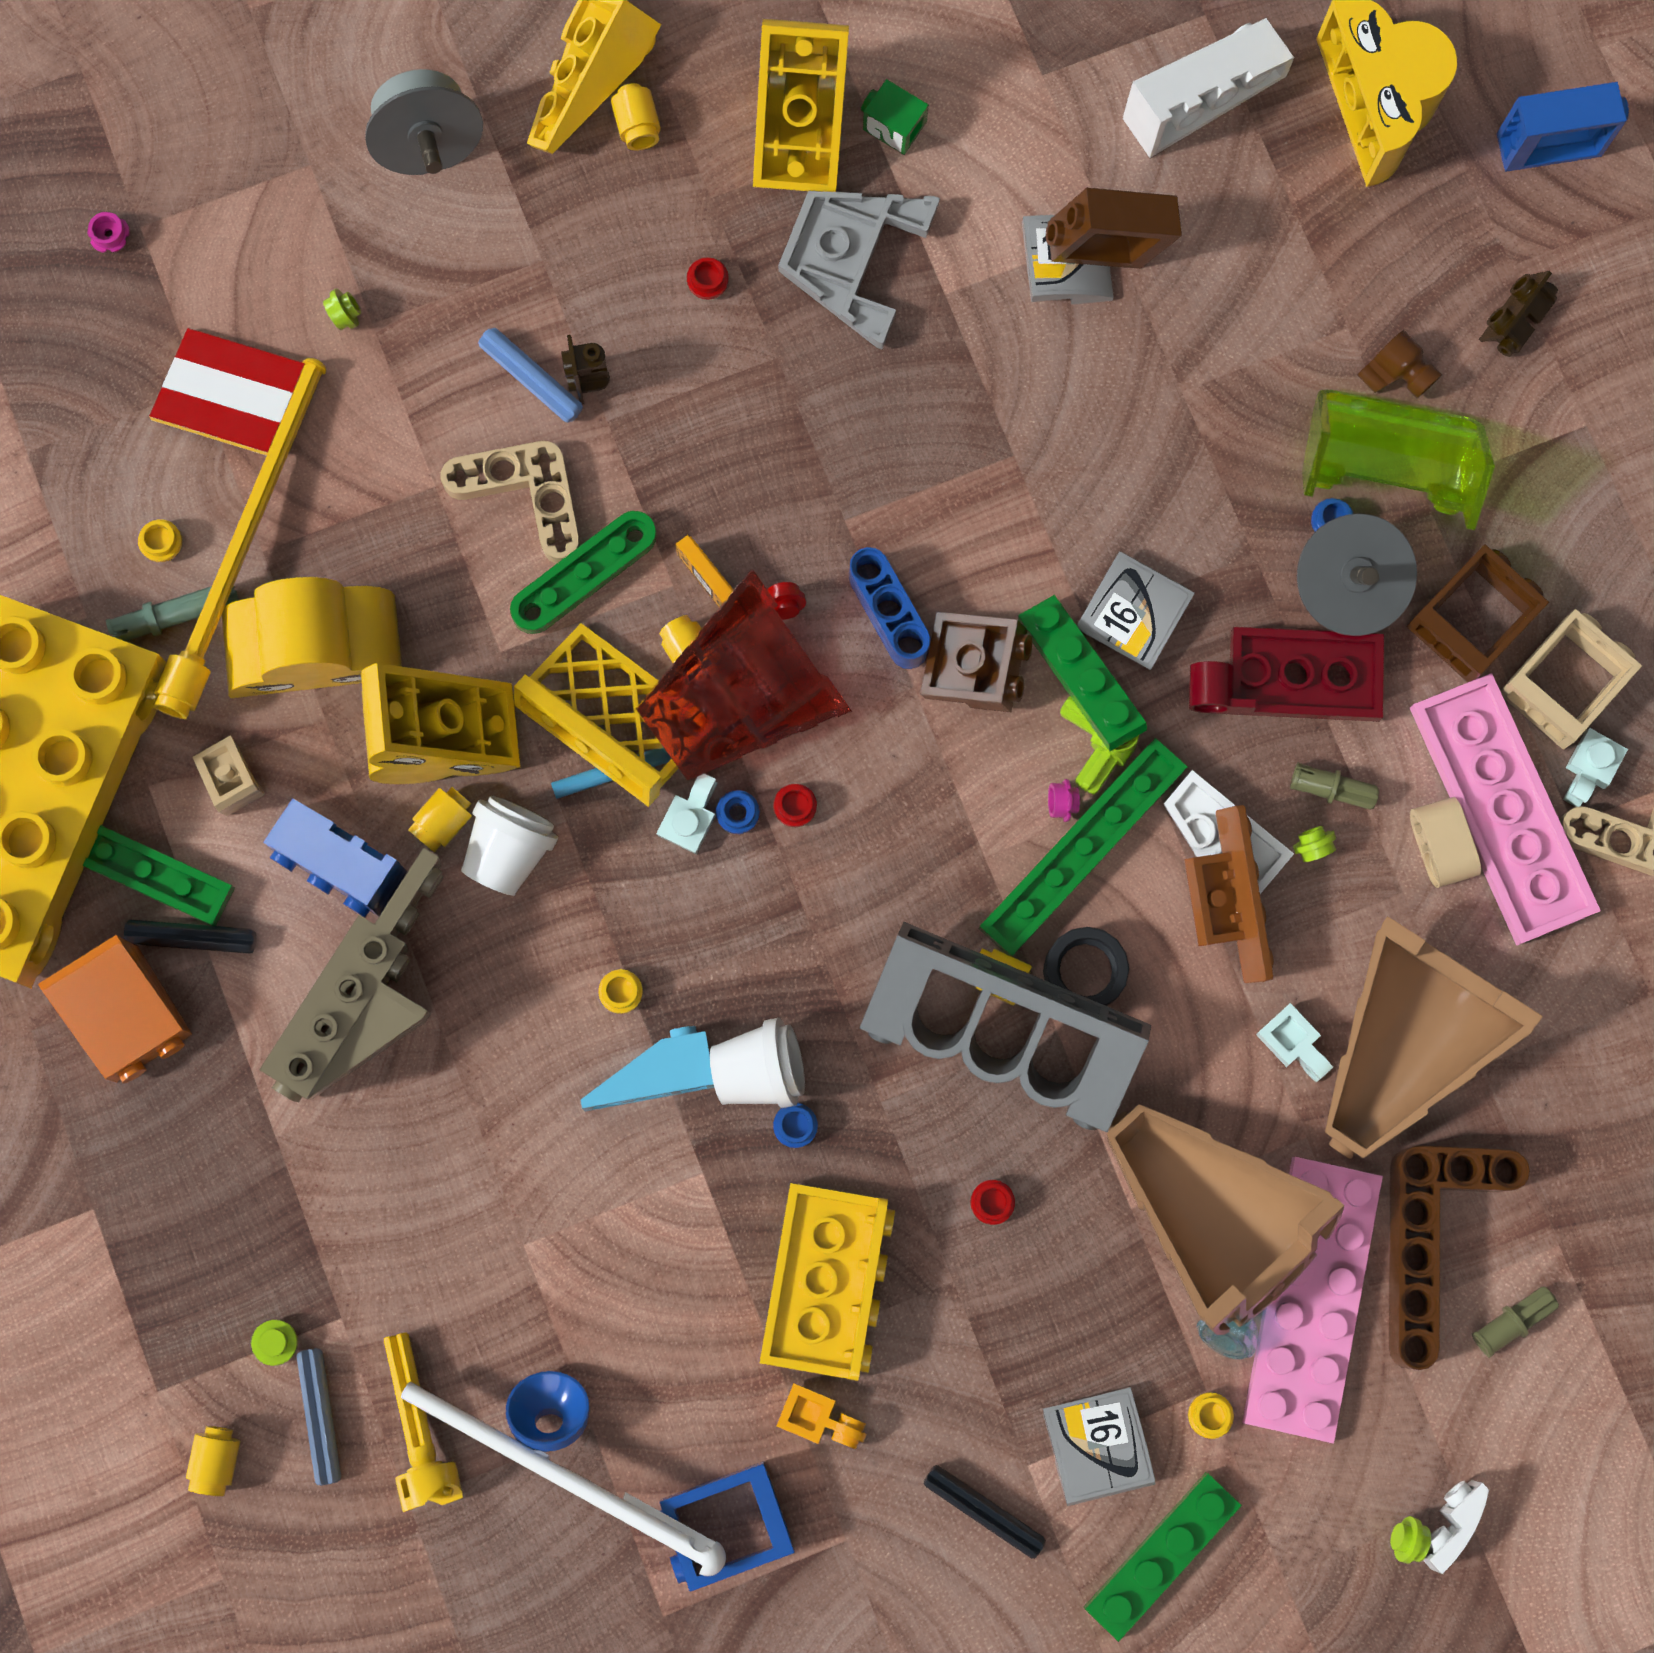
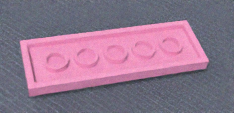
[1410,673,1601,946]
[1242,1157,1383,1444]

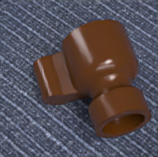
[1357,330,1442,399]

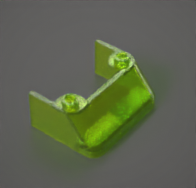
[1302,389,1495,530]

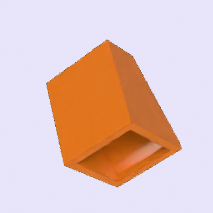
[38,935,192,1084]

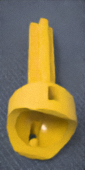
[384,1332,463,1513]

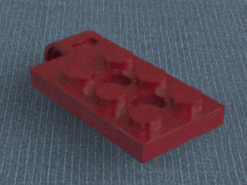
[1189,627,1384,722]

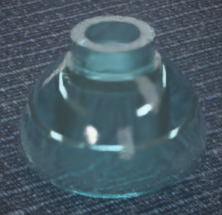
[1196,1319,1258,1360]

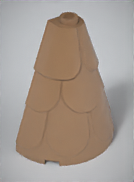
[1325,916,1543,1159]
[1107,1104,1345,1335]

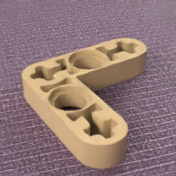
[441,441,580,564]
[1559,806,1654,876]

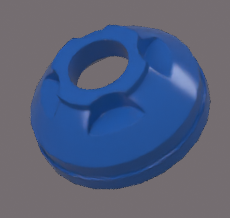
[506,1371,590,1452]

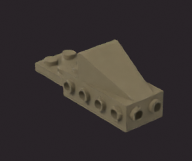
[259,848,444,1103]

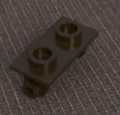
[1479,271,1558,357]
[561,335,610,405]

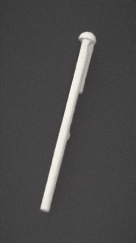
[401,1382,726,1576]

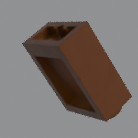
[1046,187,1182,269]
[1406,544,1549,682]

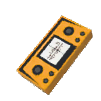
[676,535,741,621]

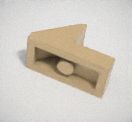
[192,735,265,816]

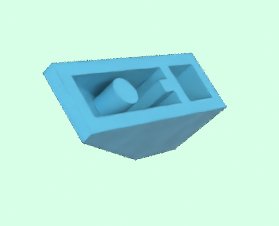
[581,1026,715,1112]

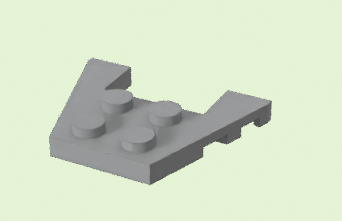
[779,191,940,349]

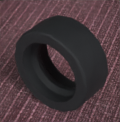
[1043,927,1130,1006]

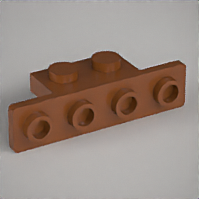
[1184,805,1274,983]

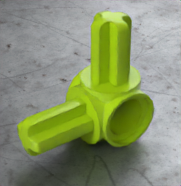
[1060,696,1139,795]

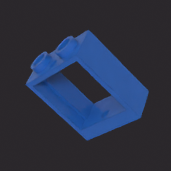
[1496,82,1629,172]
[659,1461,795,1592]

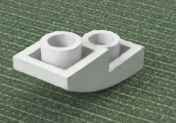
[1423,1480,1489,1574]

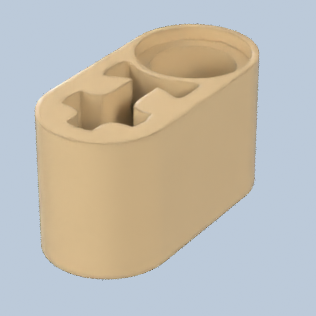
[1410,797,1481,888]

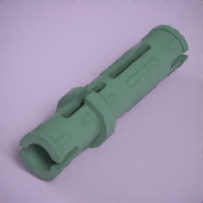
[106,586,239,642]

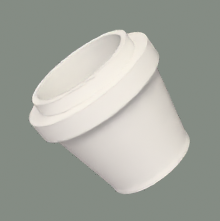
[461,796,558,896]
[710,1018,805,1108]

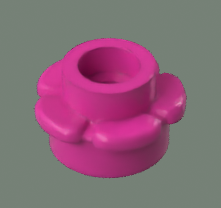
[87,212,130,253]
[1048,779,1080,822]

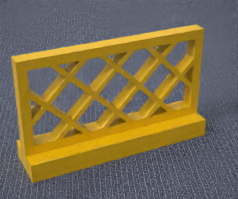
[514,623,716,807]

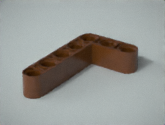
[1389,1146,1530,1370]

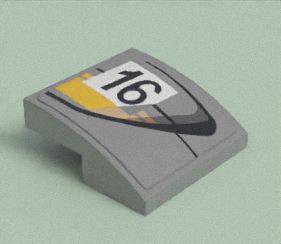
[1022,215,1114,305]
[1077,551,1195,670]
[1043,1387,1155,1506]

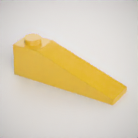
[527,0,661,154]

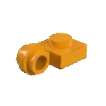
[776,1383,867,1449]

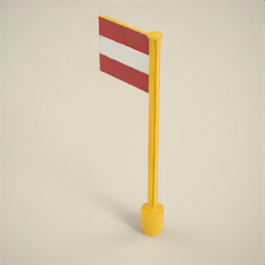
[149,328,326,719]

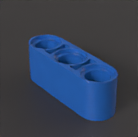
[849,547,930,669]

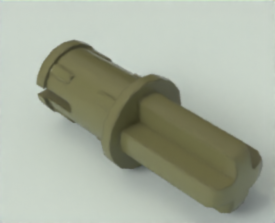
[1290,762,1379,810]
[1472,1287,1559,1358]

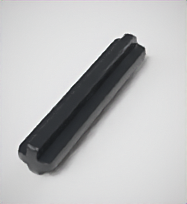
[124,919,256,954]
[924,1465,1046,1559]

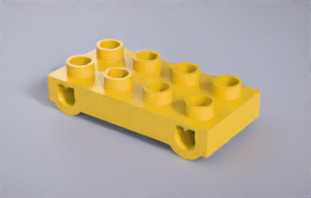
[0,595,166,989]

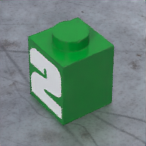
[861,79,929,155]

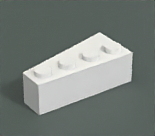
[1123,18,1294,158]

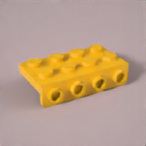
[759,1183,895,1381]

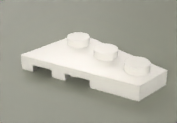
[1164,770,1294,894]

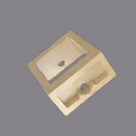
[1500,609,1642,750]

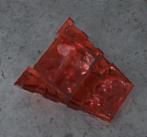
[636,569,852,780]

